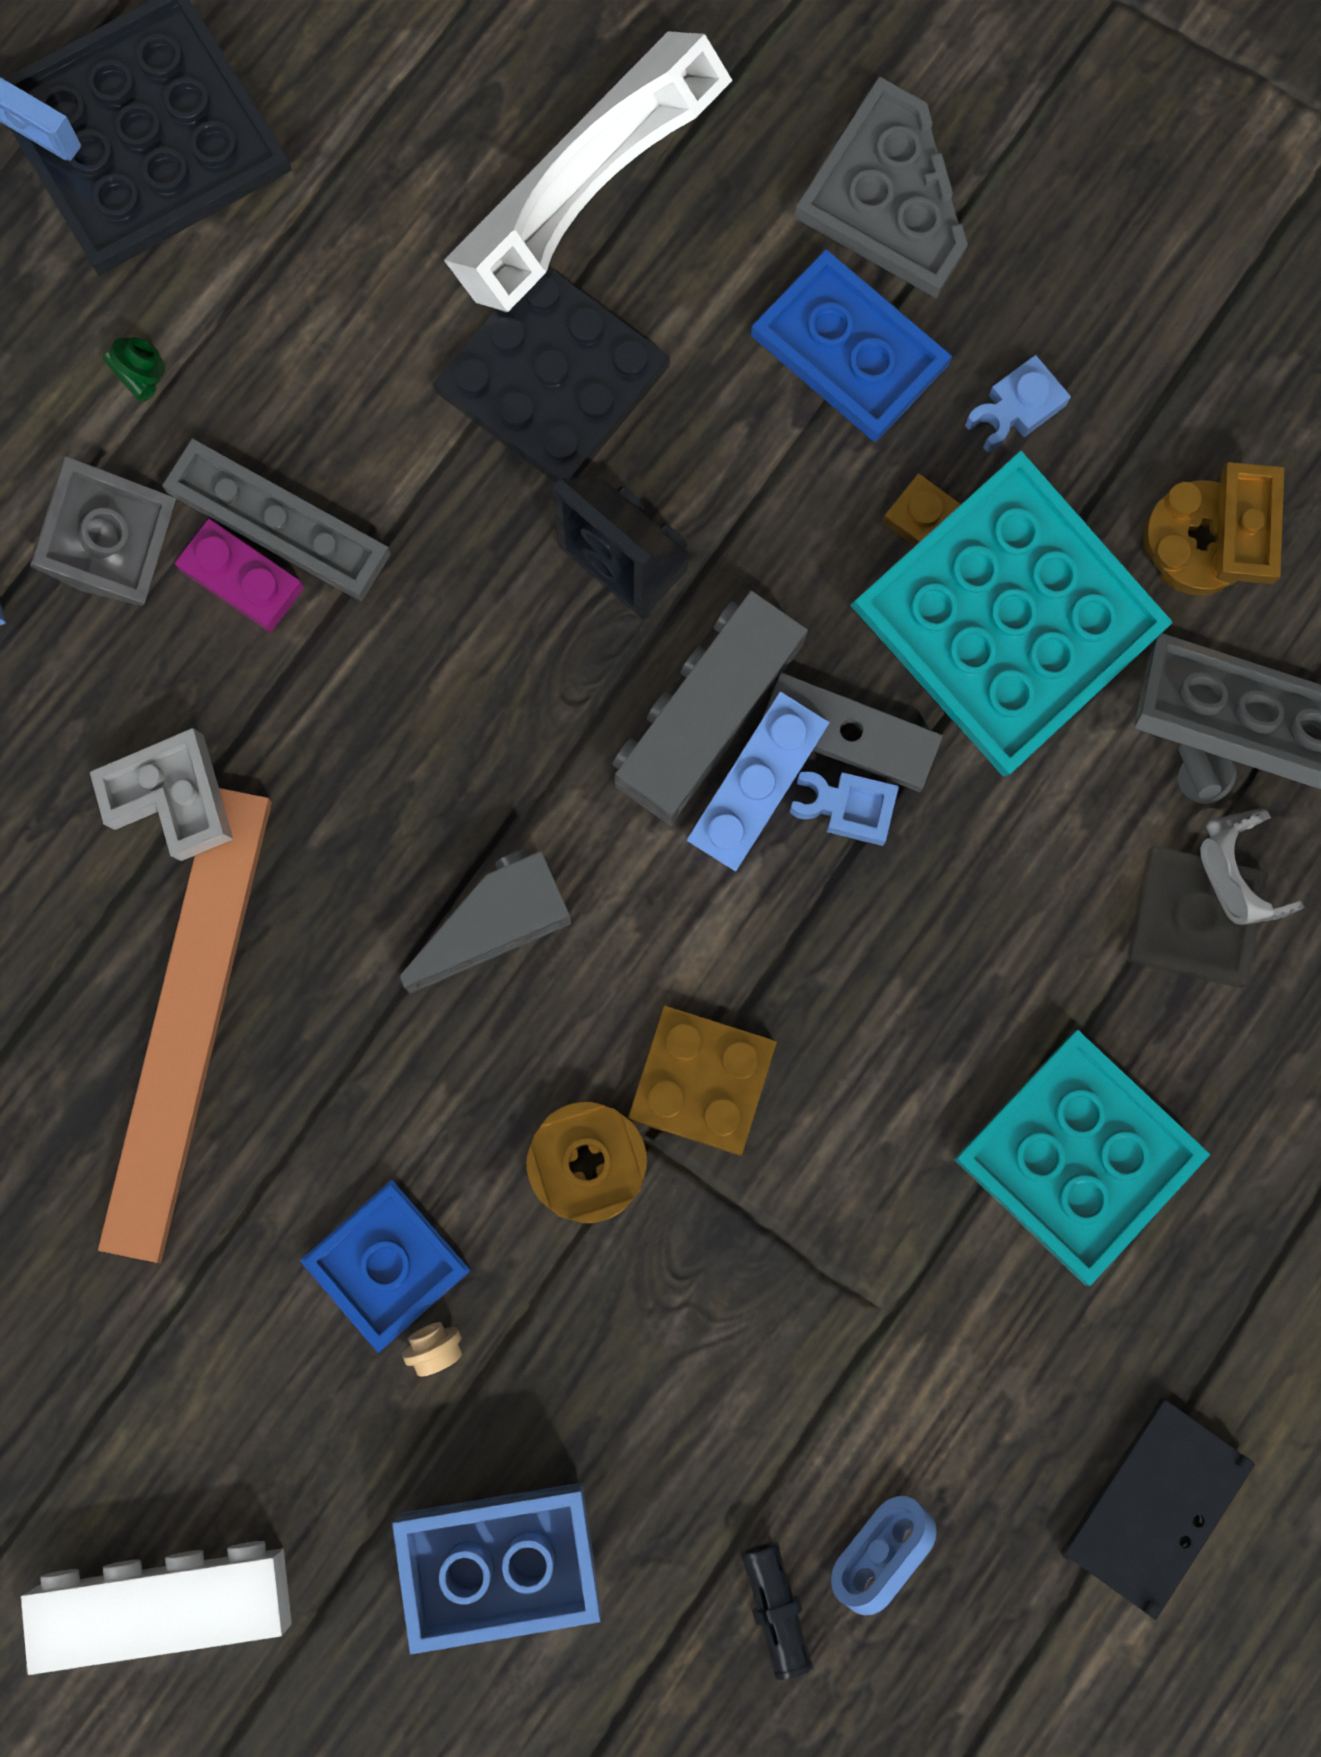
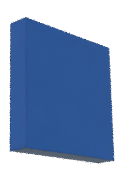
[300,1180,471,1353]

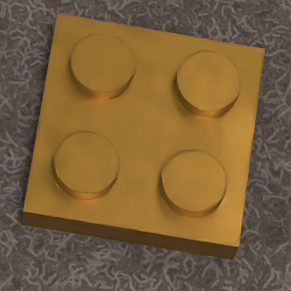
[628,1005,777,1156]

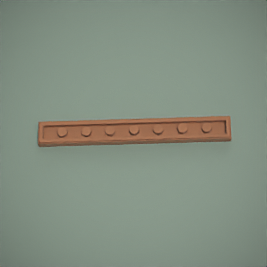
[98,788,272,1263]

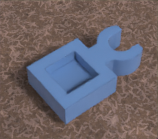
[965,355,1071,452]
[790,772,899,846]

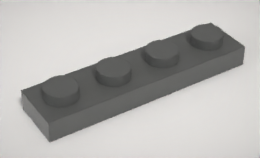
[162,439,391,602]

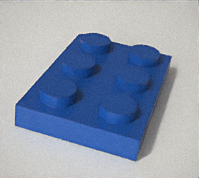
[751,249,952,443]

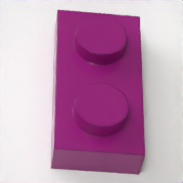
[174,519,304,633]

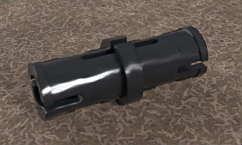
[741,1542,814,1680]

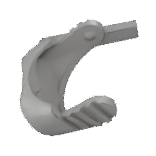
[1200,808,1305,925]

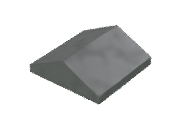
[30,456,176,606]

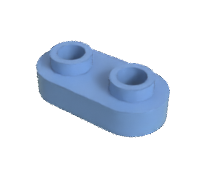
[831,1496,937,1615]

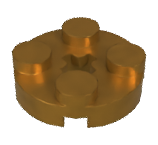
[1143,480,1237,596]
[527,1102,647,1223]

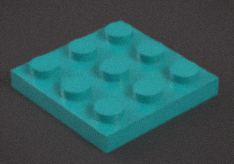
[954,1030,1210,1286]

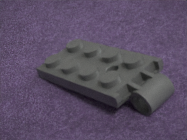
[1134,633,1321,789]

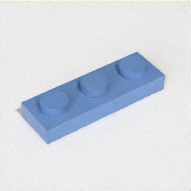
[687,692,830,871]

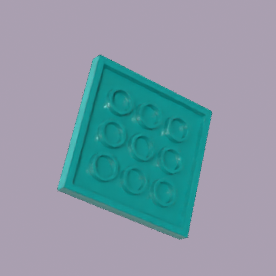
[850,451,1173,777]

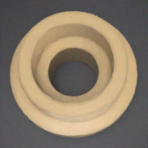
[402,1322,462,1376]

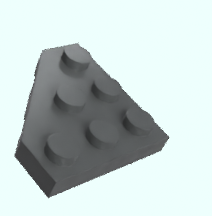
[794,76,968,299]

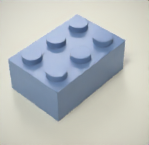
[392,1482,601,1654]

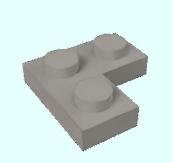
[90,728,233,861]

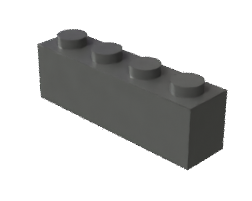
[612,591,808,826]

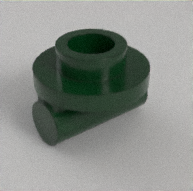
[103,337,166,402]

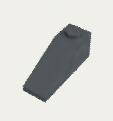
[399,849,571,994]

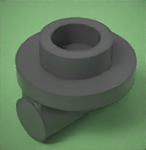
[1178,744,1237,804]

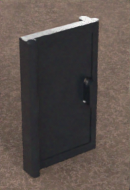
[1061,1398,1256,1620]

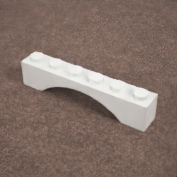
[444,31,732,312]

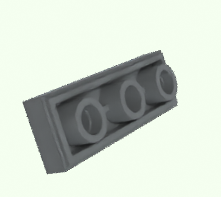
[762,673,943,792]

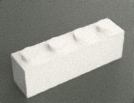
[21,1541,292,1675]

